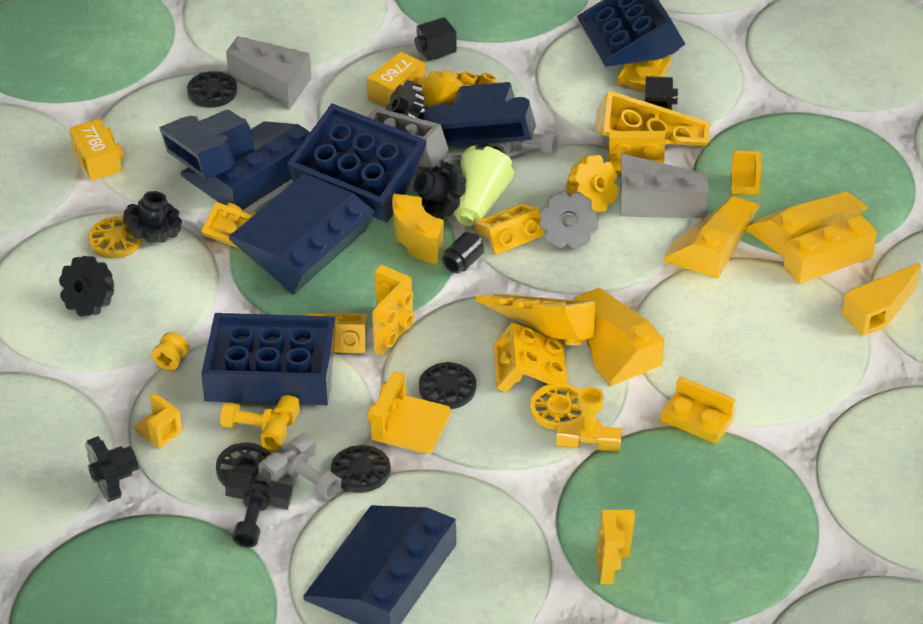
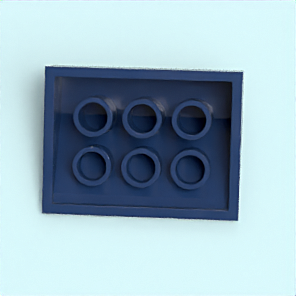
[577,0,686,67]
[287,103,427,223]
[181,121,310,210]
[229,173,375,294]
[201,313,336,406]
[303,505,457,624]

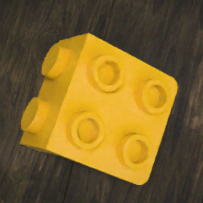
[367,371,451,454]

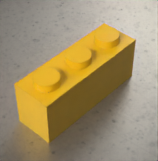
[783,214,877,284]

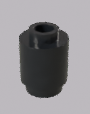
[442,232,484,274]

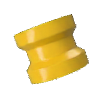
[151,332,190,371]

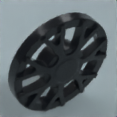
[187,71,237,107]
[419,362,476,409]
[216,442,271,487]
[331,444,391,493]

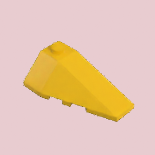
[475,293,595,345]

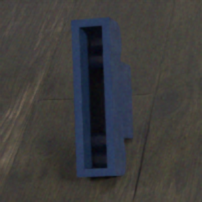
[422,82,536,147]
[159,110,255,179]

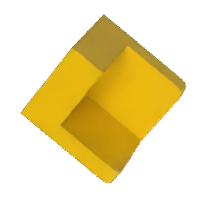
[731,151,762,196]
[135,393,183,449]

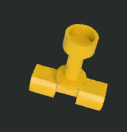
[556,386,622,452]
[220,395,300,451]

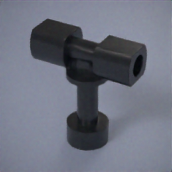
[225,471,294,548]

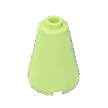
[454,146,516,226]

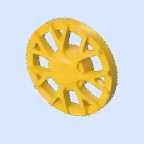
[88,216,143,258]
[530,383,584,430]

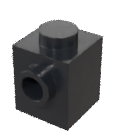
[414,17,457,61]
[645,76,678,110]

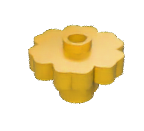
[566,155,619,213]

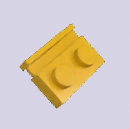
[617,56,671,92]

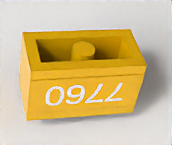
[367,52,427,108]
[69,119,124,181]

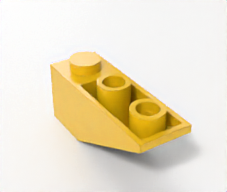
[421,70,498,107]
[842,263,921,336]

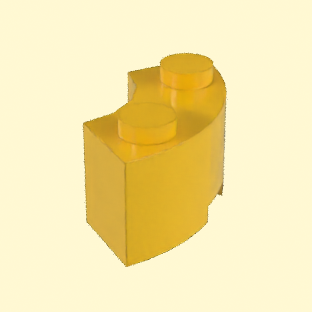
[392,194,444,265]

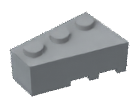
[226,36,312,110]
[367,108,449,167]
[620,154,708,218]

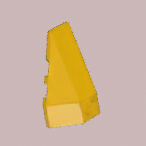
[594,90,710,146]
[746,191,868,257]
[664,196,759,278]
[574,288,664,386]

